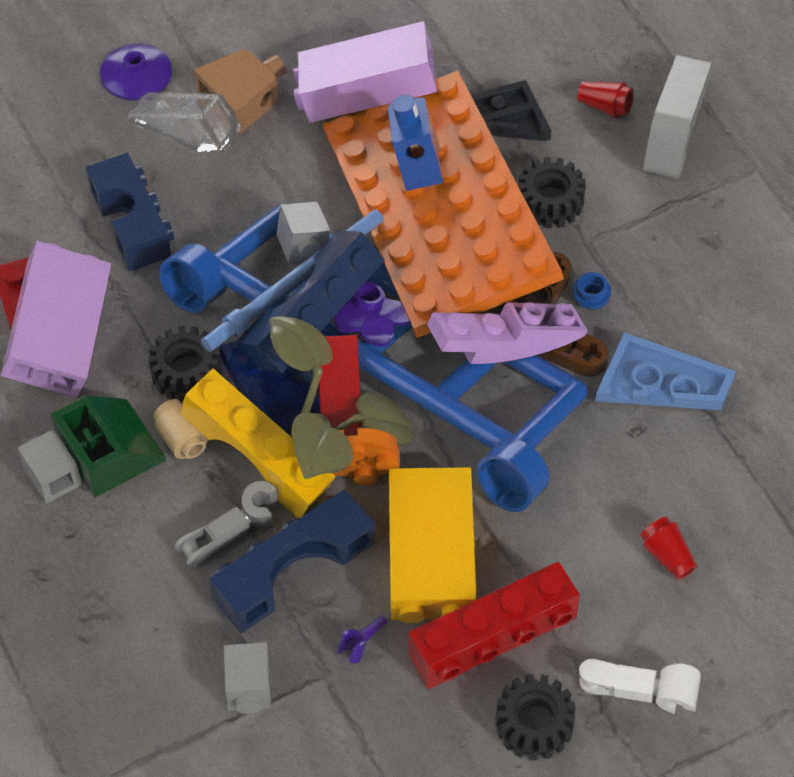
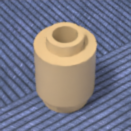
[153,399,208,459]

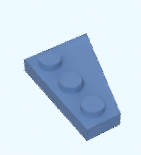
[595,332,736,410]

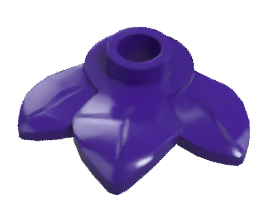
[335,282,411,347]

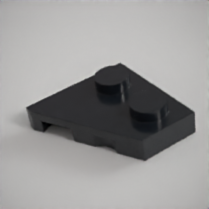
[471,80,552,141]

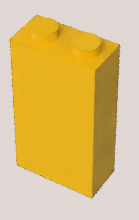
[389,467,476,624]

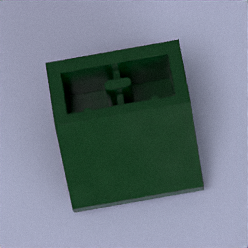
[50,395,166,498]

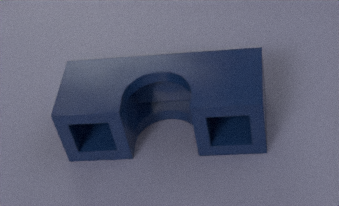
[86,152,174,272]

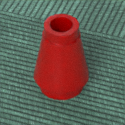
[577,81,634,118]
[640,516,698,580]

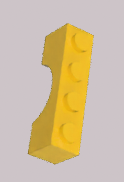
[179,368,336,518]

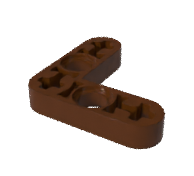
[511,252,608,377]

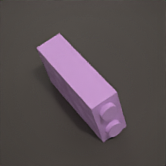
[293,21,437,123]
[0,241,112,398]

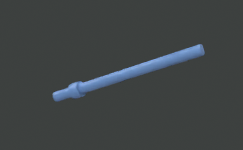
[201,209,384,352]

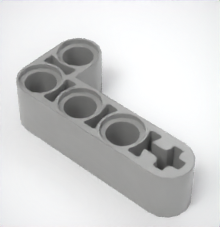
[643,54,712,180]

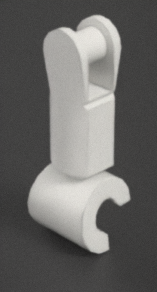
[579,659,701,714]

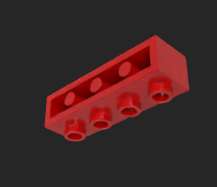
[408,561,580,690]

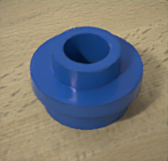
[572,272,611,309]

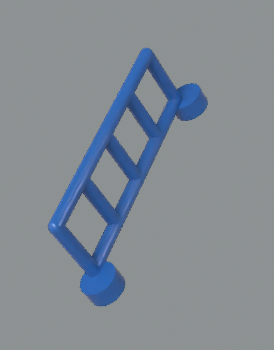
[159,205,588,512]

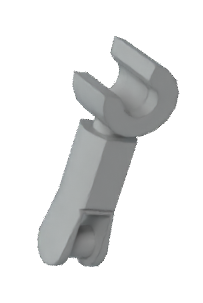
[175,481,278,568]

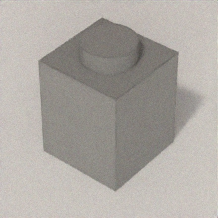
[276,202,330,264]
[18,429,82,504]
[224,642,271,714]

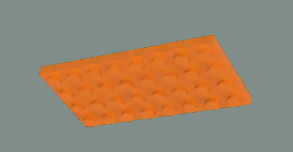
[322,70,564,338]

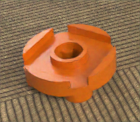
[333,428,400,485]

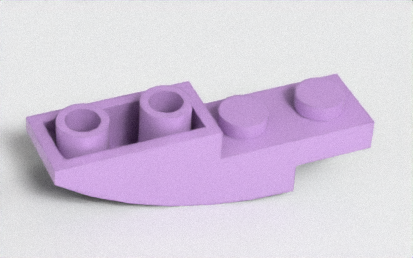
[427,302,588,364]

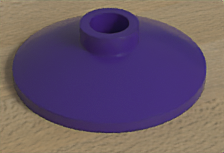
[100,44,172,101]

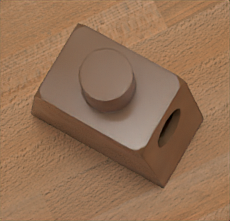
[194,49,286,135]

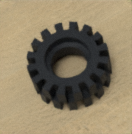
[518,157,586,229]
[148,326,222,402]
[496,674,576,761]

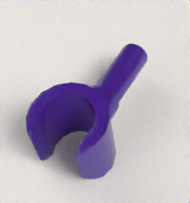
[337,615,388,663]

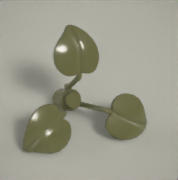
[267,316,416,479]

